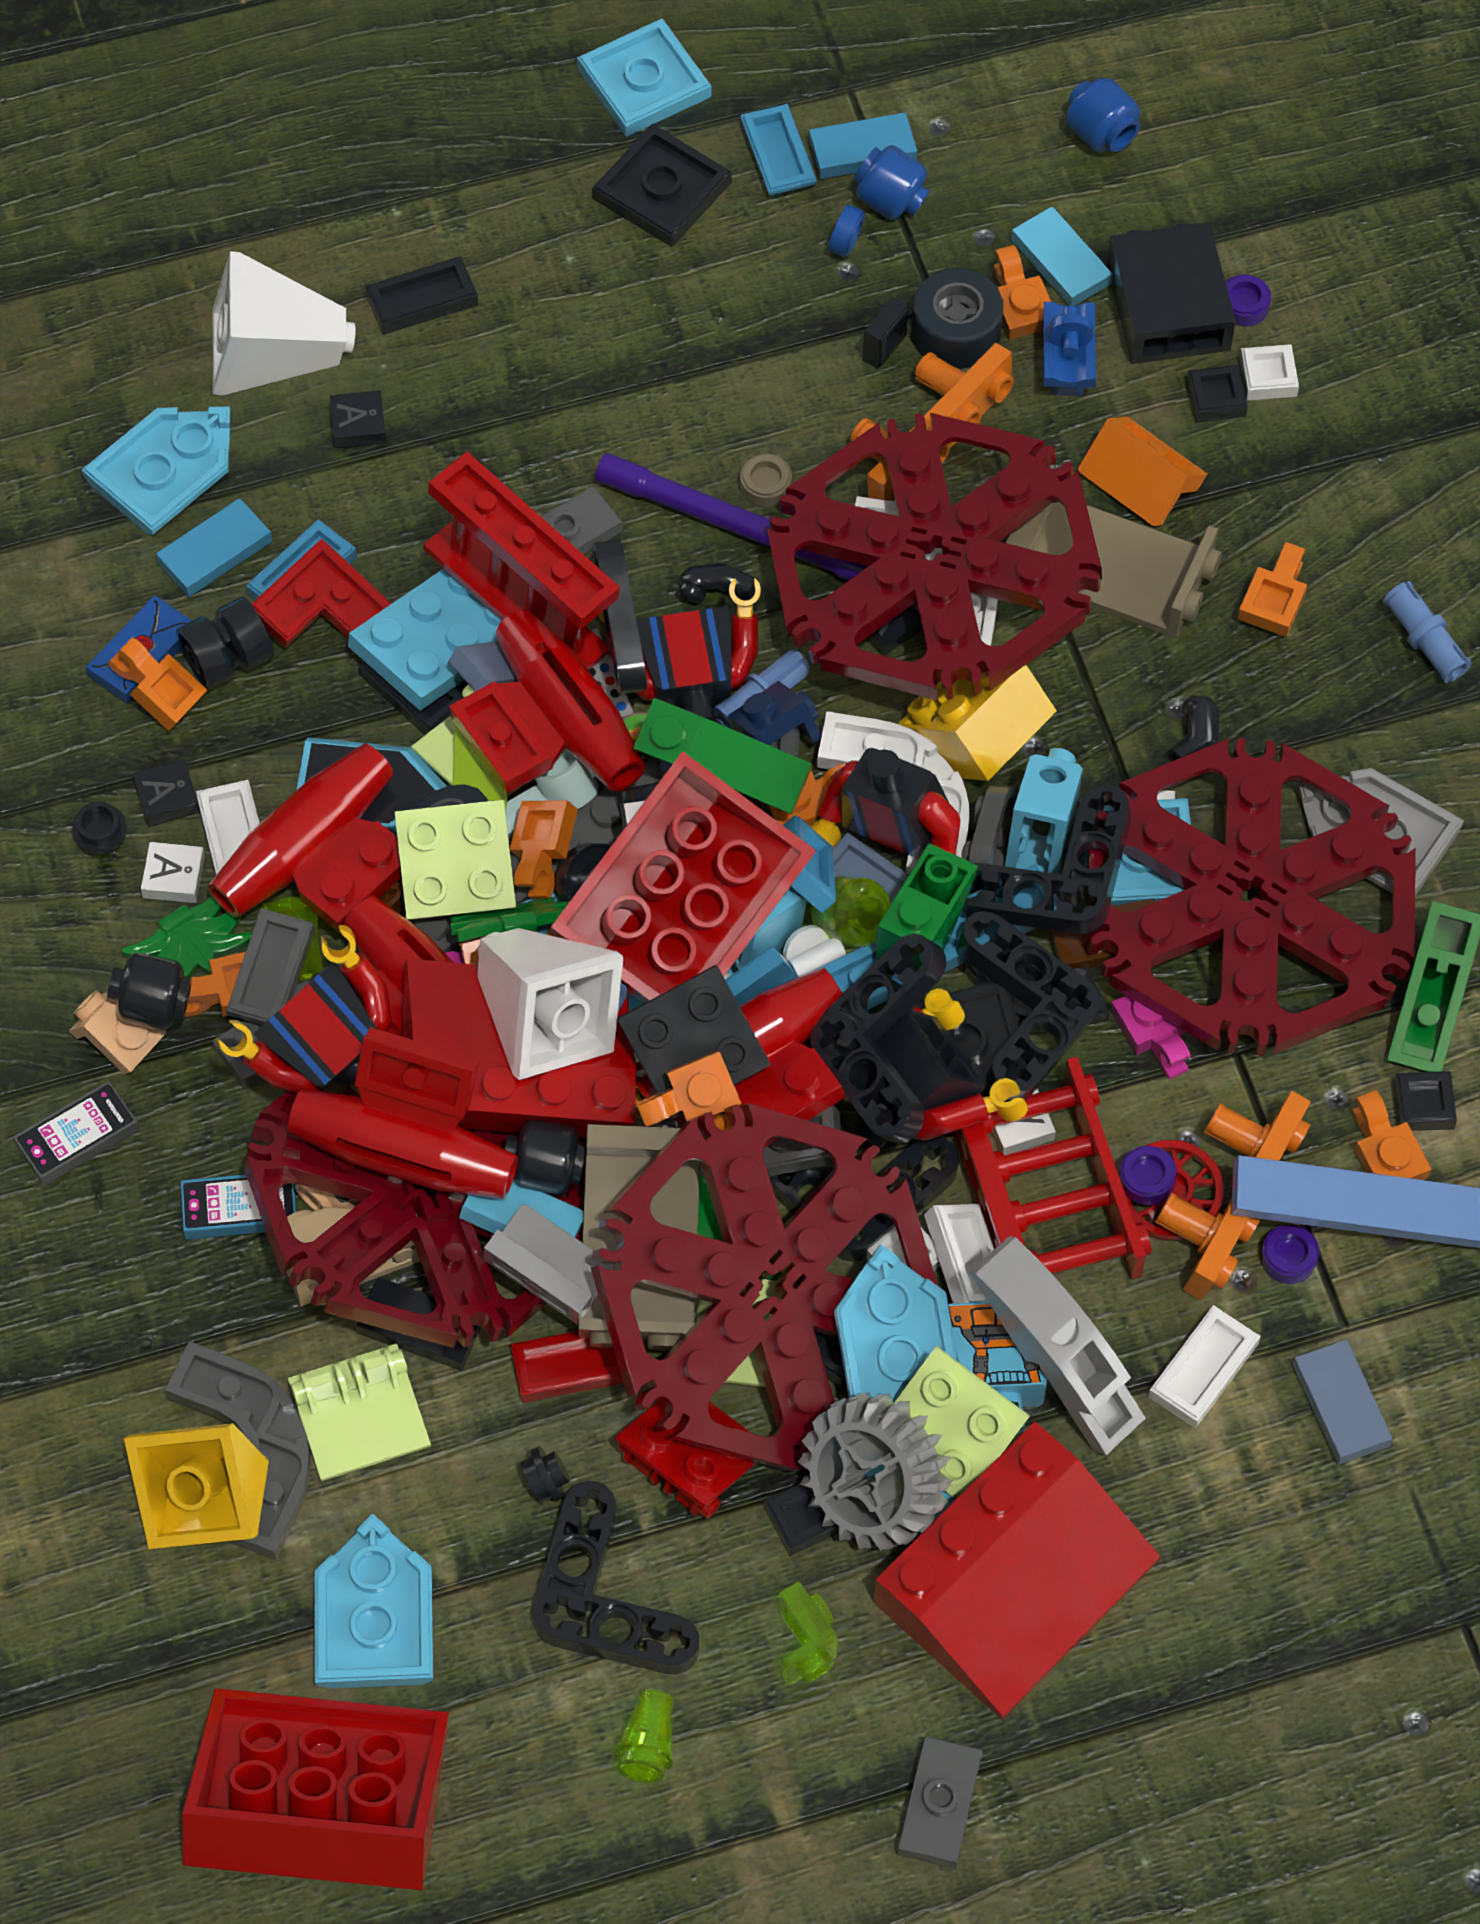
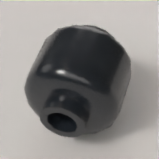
[107,953,192,1031]
[505,1120,587,1197]

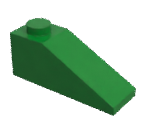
[634,698,813,815]
[1387,901,1480,1072]

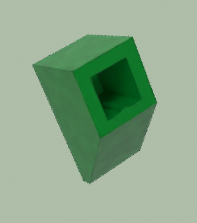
[876,843,978,971]

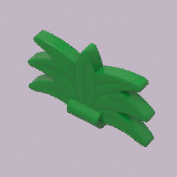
[122,896,252,977]
[450,897,569,942]

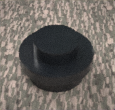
[72,801,127,854]
[520,1446,570,1503]

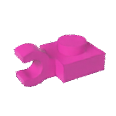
[1111,996,1191,1080]

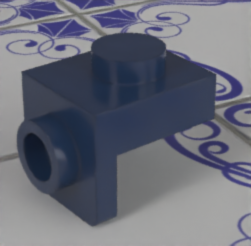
[727,681,821,745]

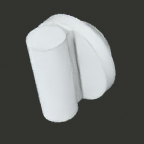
[783,925,846,977]

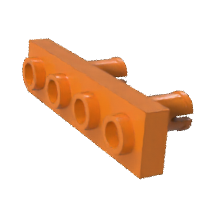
[851,342,1014,502]
[1155,1090,1311,1301]

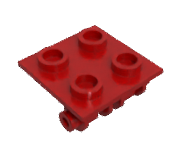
[615,1401,757,1519]

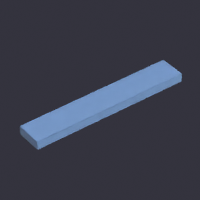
[1231,1155,1480,1248]

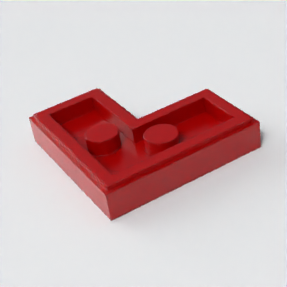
[252,538,392,648]

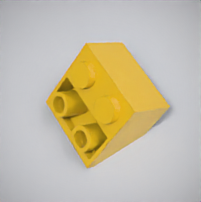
[898,665,1056,781]

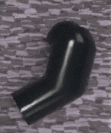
[678,563,758,603]
[1167,696,1219,762]

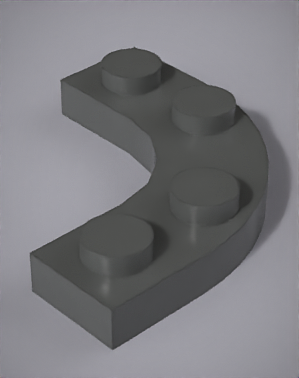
[165,1341,310,1560]

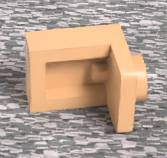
[69,990,166,1074]

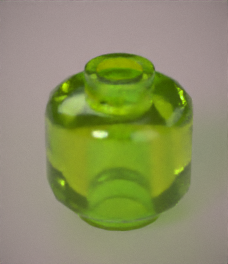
[811,875,891,948]

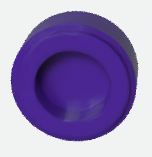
[1226,275,1271,327]
[1120,1146,1177,1205]
[1261,1225,1319,1284]

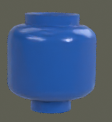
[1066,78,1140,153]
[853,145,930,220]

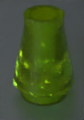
[614,1689,674,1783]

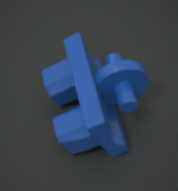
[1043,302,1096,396]

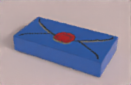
[86,595,192,704]

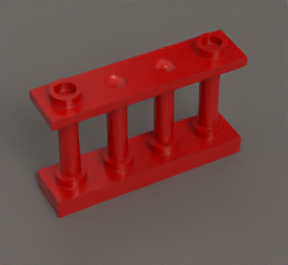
[423,451,620,670]
[953,1057,1151,1280]

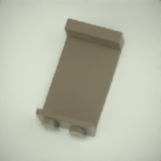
[1006,467,1222,638]
[579,1124,700,1350]

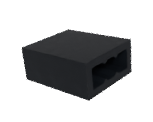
[1107,222,1236,364]

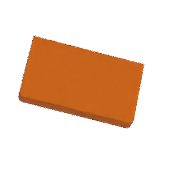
[1078,416,1207,526]

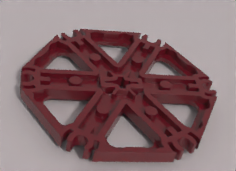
[767,413,1103,701]
[1084,738,1416,1056]
[244,1085,586,1348]
[590,1103,938,1472]

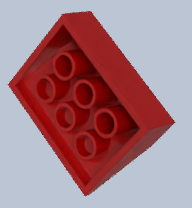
[547,751,817,1003]
[402,959,636,1138]
[874,1421,1160,1720]
[182,1688,449,1891]

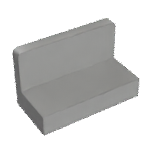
[483,1204,614,1325]

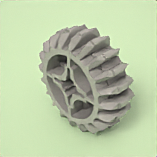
[797,1392,953,1551]

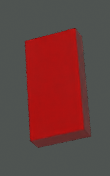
[511,1331,623,1403]

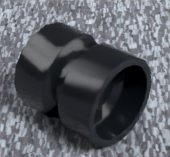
[176,596,274,691]

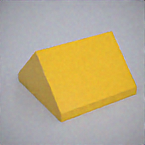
[124,1423,269,1549]

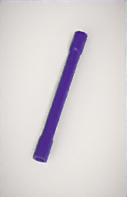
[595,453,869,581]

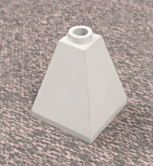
[212,251,355,396]
[477,928,623,1080]

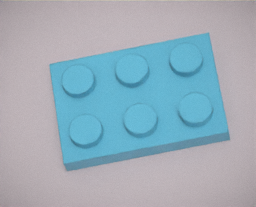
[348,568,502,711]

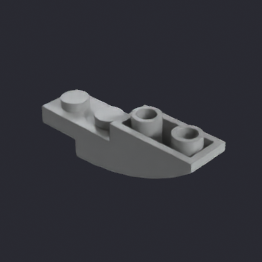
[970,1236,1146,1455]

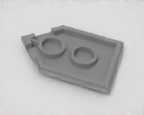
[1297,768,1464,896]

